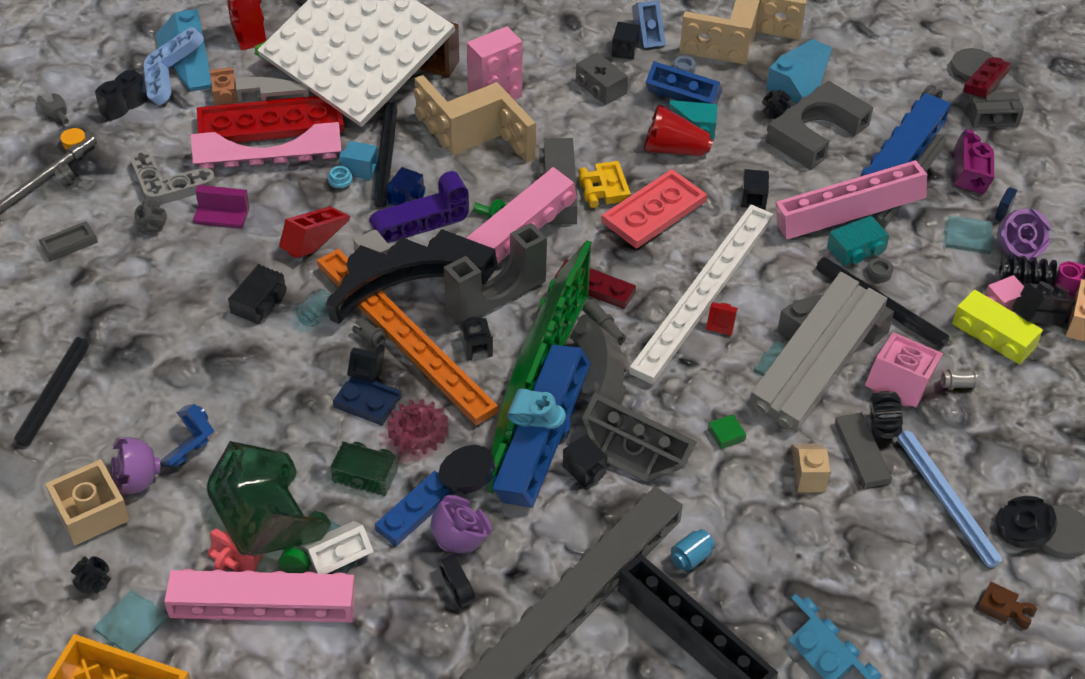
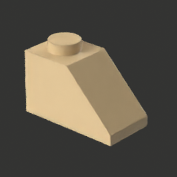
[791,444,831,493]

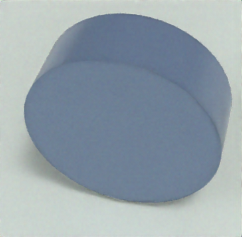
[673,56,696,74]

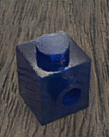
[387,167,426,206]

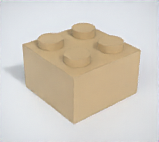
[45,459,130,546]

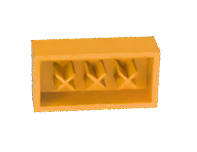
[46,634,190,679]

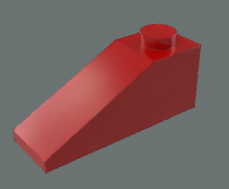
[279,206,350,258]

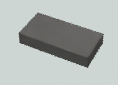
[38,221,98,262]

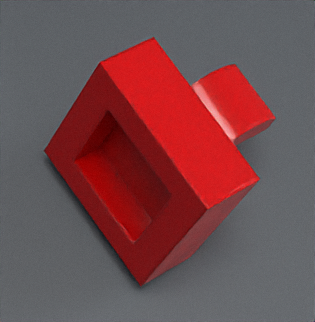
[706,302,738,336]

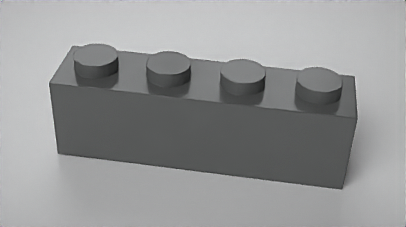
[539,138,578,224]

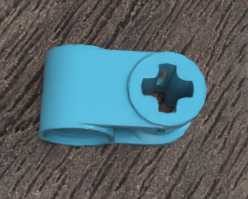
[507,389,566,429]

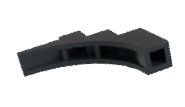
[326,229,498,324]

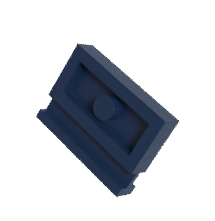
[333,377,401,426]

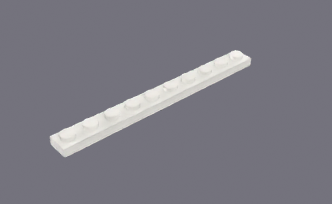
[629,205,773,385]

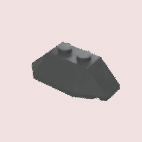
[582,393,697,482]

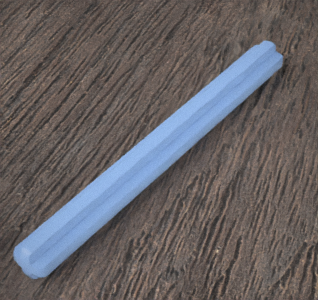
[897,430,1002,568]

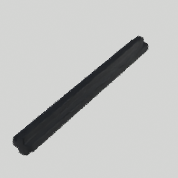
[373,102,398,207]
[816,257,950,348]

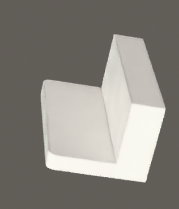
[300,521,374,574]

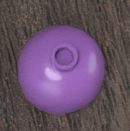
[997,208,1051,259]
[111,437,160,495]
[431,495,492,554]

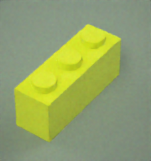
[952,289,1043,365]

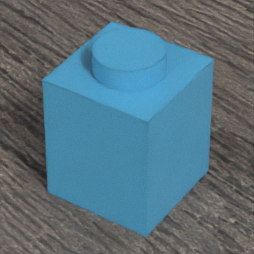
[339,141,378,180]

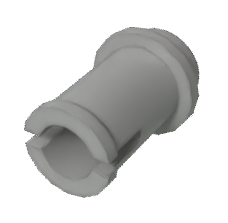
[941,369,978,391]

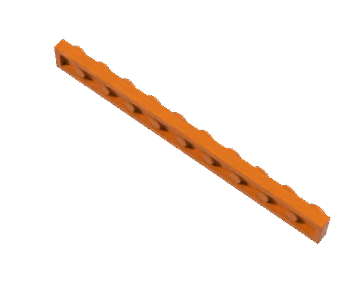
[317,248,498,426]

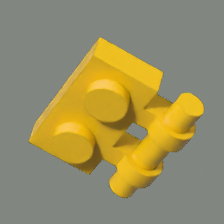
[578,161,631,208]

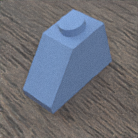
[632,0,666,49]

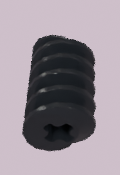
[999,253,1057,286]

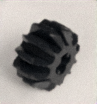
[869,391,903,439]

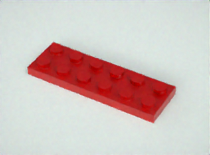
[197,96,344,143]

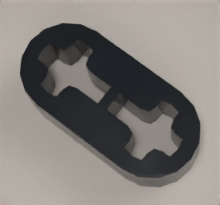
[438,554,476,608]

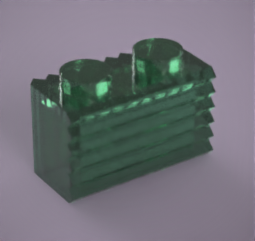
[330,441,398,497]

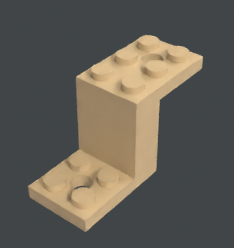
[679,0,807,65]
[413,75,536,163]

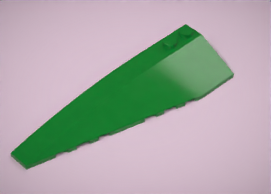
[488,240,592,494]

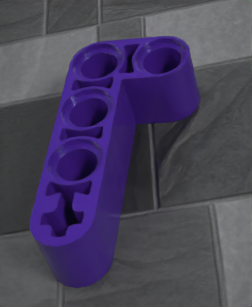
[368,171,469,243]

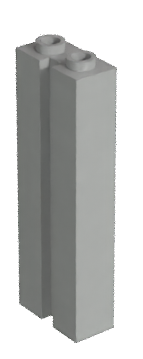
[750,271,888,432]

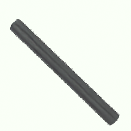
[876,134,947,227]

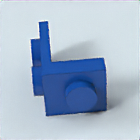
[160,404,214,467]

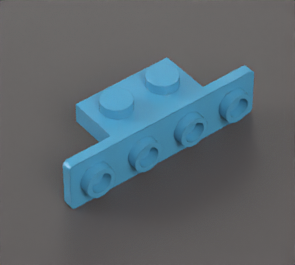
[789,593,883,679]

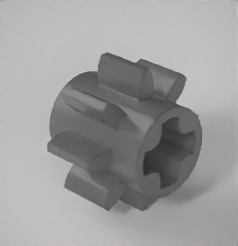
[134,200,167,232]

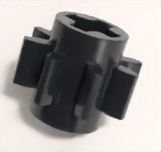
[762,90,791,119]
[70,556,111,594]

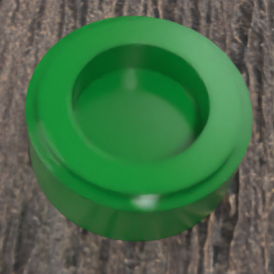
[278,548,310,573]

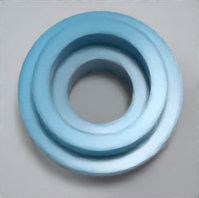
[328,166,353,188]

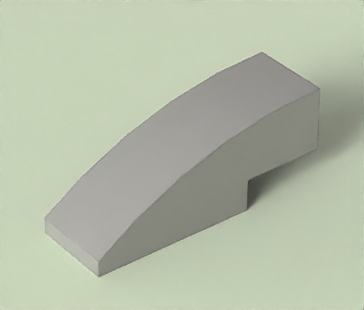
[235,77,309,103]

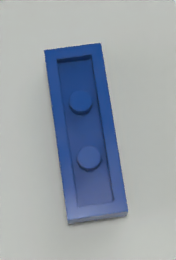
[375,471,456,547]

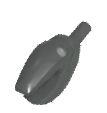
[37,93,69,124]

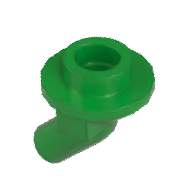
[472,199,506,220]

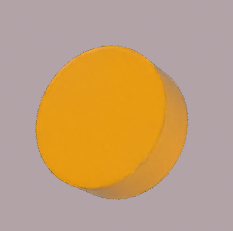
[60,128,86,150]

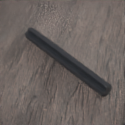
[14,337,89,447]

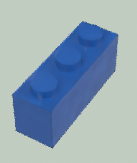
[645,61,722,104]

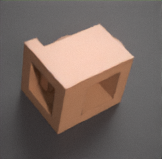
[210,67,238,106]

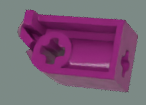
[952,129,995,194]

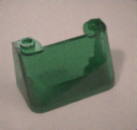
[207,441,332,557]

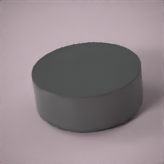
[866,258,893,283]

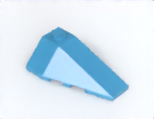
[156,9,212,91]
[766,39,832,103]

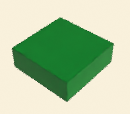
[708,414,746,449]

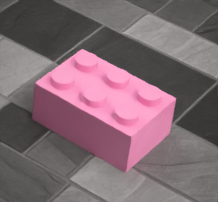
[467,26,523,100]

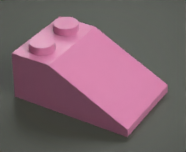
[865,332,943,408]

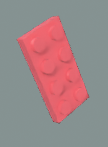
[601,169,707,249]

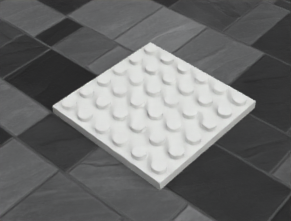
[258,0,455,127]

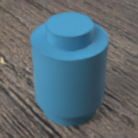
[671,529,715,571]

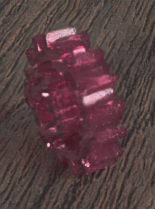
[387,399,449,455]

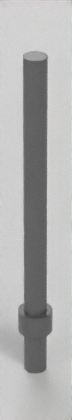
[0,136,97,213]

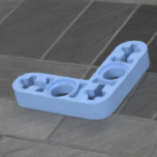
[143,27,204,105]

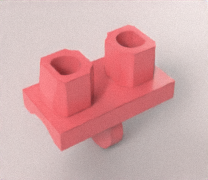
[208,528,264,572]

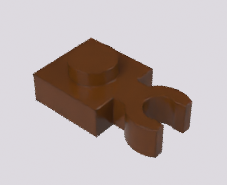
[977,581,1037,629]

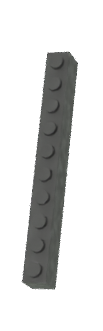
[459,486,683,679]

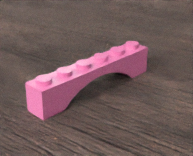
[190,122,342,170]

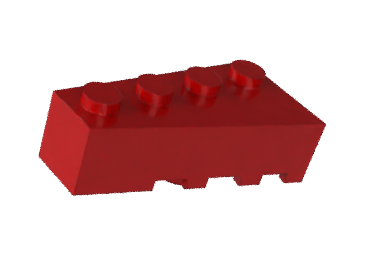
[227,0,266,51]

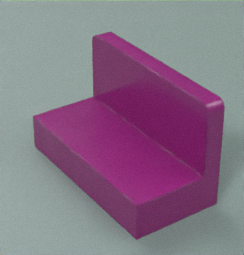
[193,185,250,229]

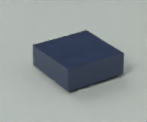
[995,187,1018,222]

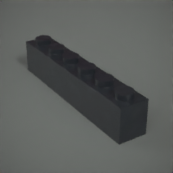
[618,554,778,679]

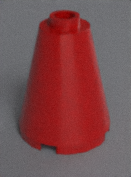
[644,105,713,157]

